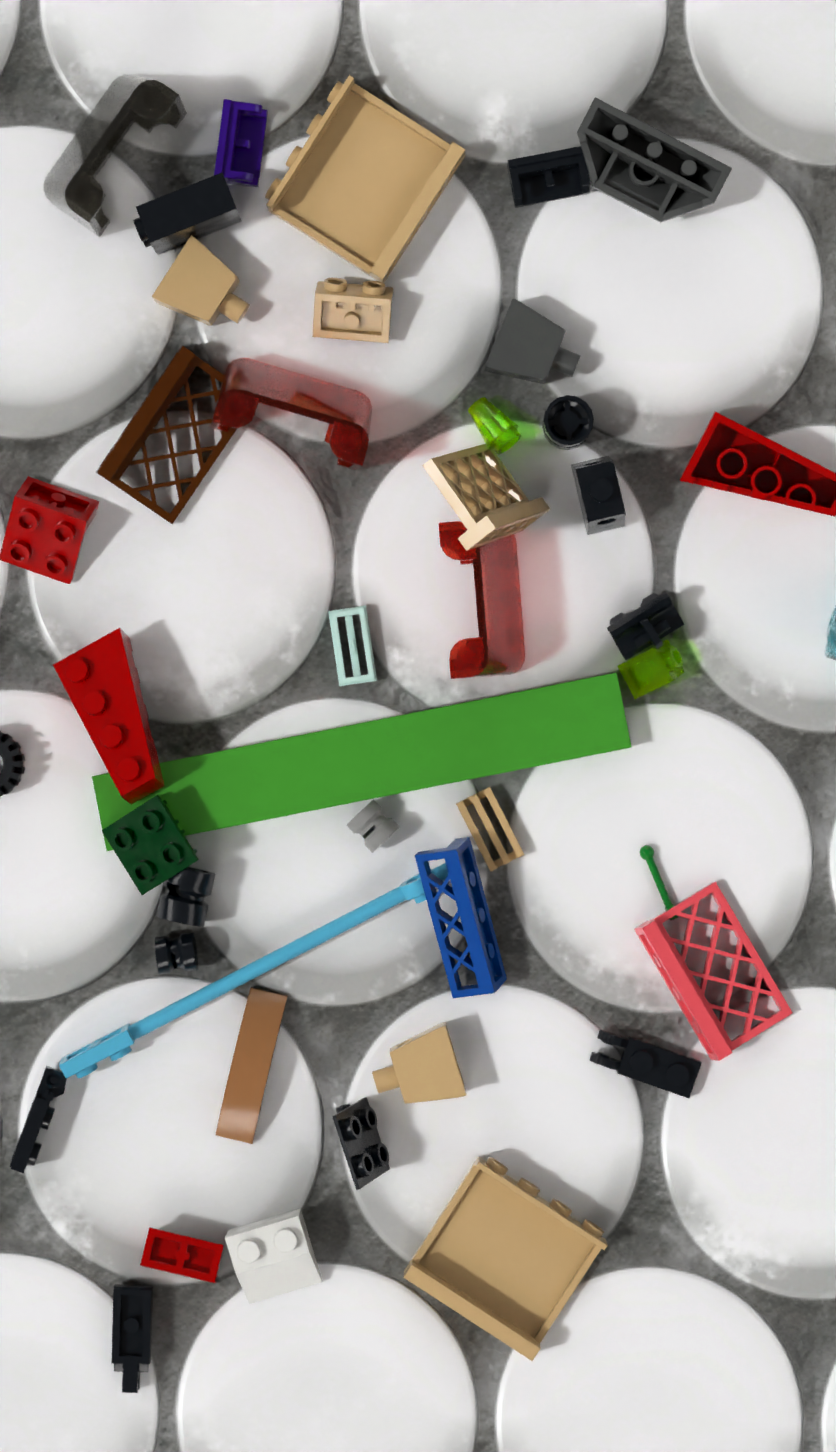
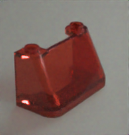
[209,358,372,470]
[439,521,525,680]

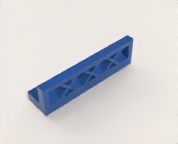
[415,837,507,998]

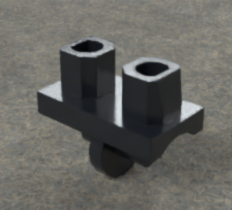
[607,592,685,660]

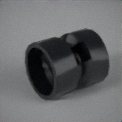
[542,395,594,450]
[156,867,216,927]

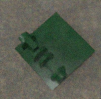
[102,795,199,895]

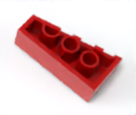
[679,411,836,517]
[53,628,165,805]

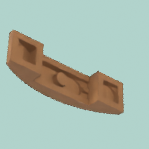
[216,987,288,1144]

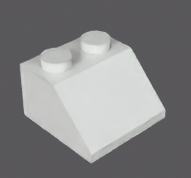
[225,1208,322,1304]

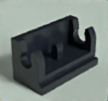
[507,146,590,208]

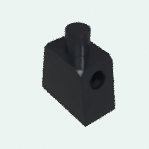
[571,456,626,535]

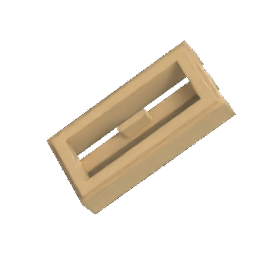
[456,787,524,872]

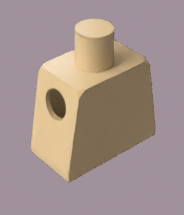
[152,235,250,326]
[372,1022,466,1103]

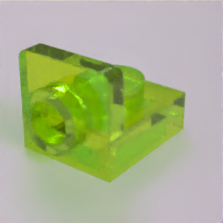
[618,639,684,699]

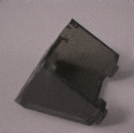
[44,74,187,237]

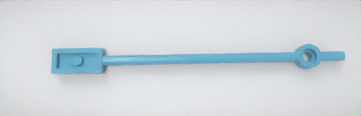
[59,863,448,1078]

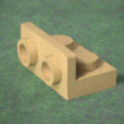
[312,278,393,343]

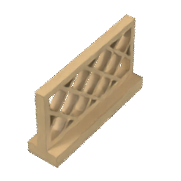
[422,443,550,551]

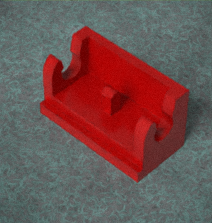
[140,1227,224,1284]

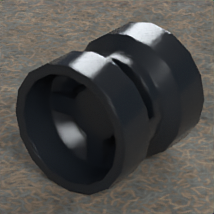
[155,933,198,975]

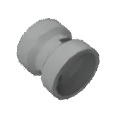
[347,799,399,853]

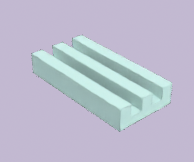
[328,606,377,686]

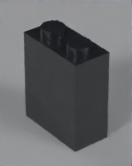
[133,173,242,255]

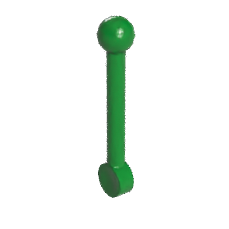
[639,845,678,921]

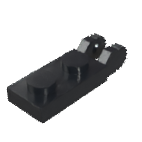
[589,1030,702,1098]

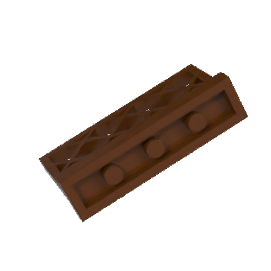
[96,346,258,524]

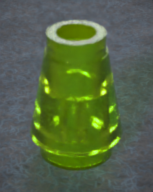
[468,397,521,455]

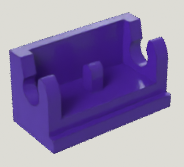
[214,99,268,187]

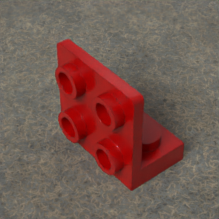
[0,476,100,584]

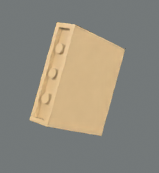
[265,75,466,283]
[404,1156,608,1361]

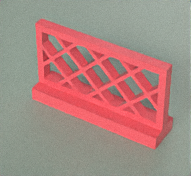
[634,882,793,1061]

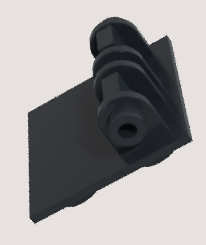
[332,1097,390,1190]

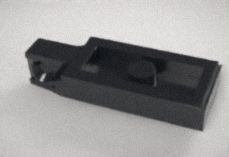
[10,1066,67,1173]
[111,1284,153,1393]

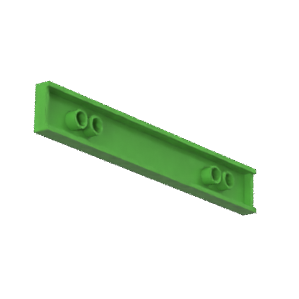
[92,672,632,851]

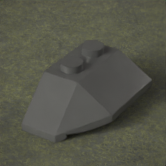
[577,97,732,223]

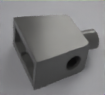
[485,299,581,384]

